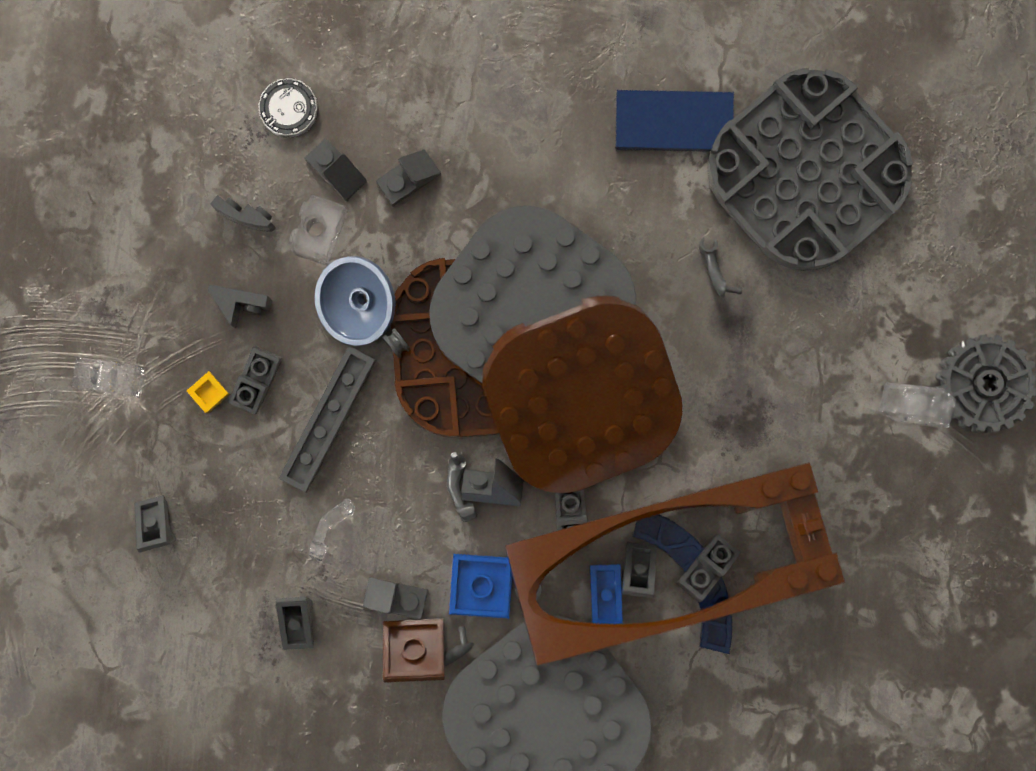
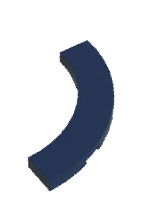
[632,507,733,654]

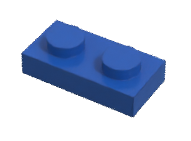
[590,564,623,624]

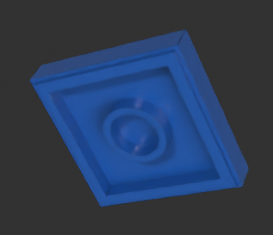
[449,554,512,619]

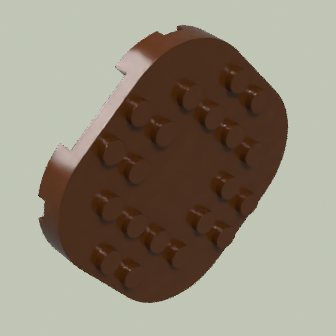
[391,258,499,438]
[482,296,683,493]

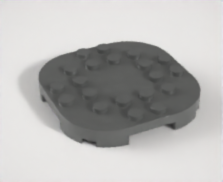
[708,68,913,270]
[430,206,636,383]
[442,615,651,771]

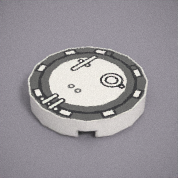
[259,78,318,137]

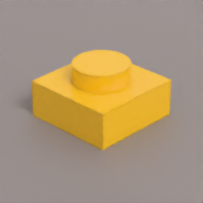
[187,371,230,414]

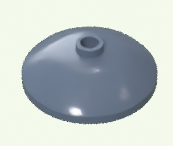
[315,256,395,346]

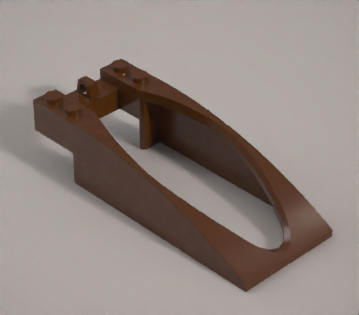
[505,462,845,665]

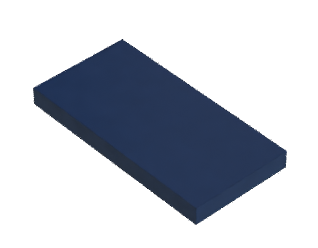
[615,90,734,152]

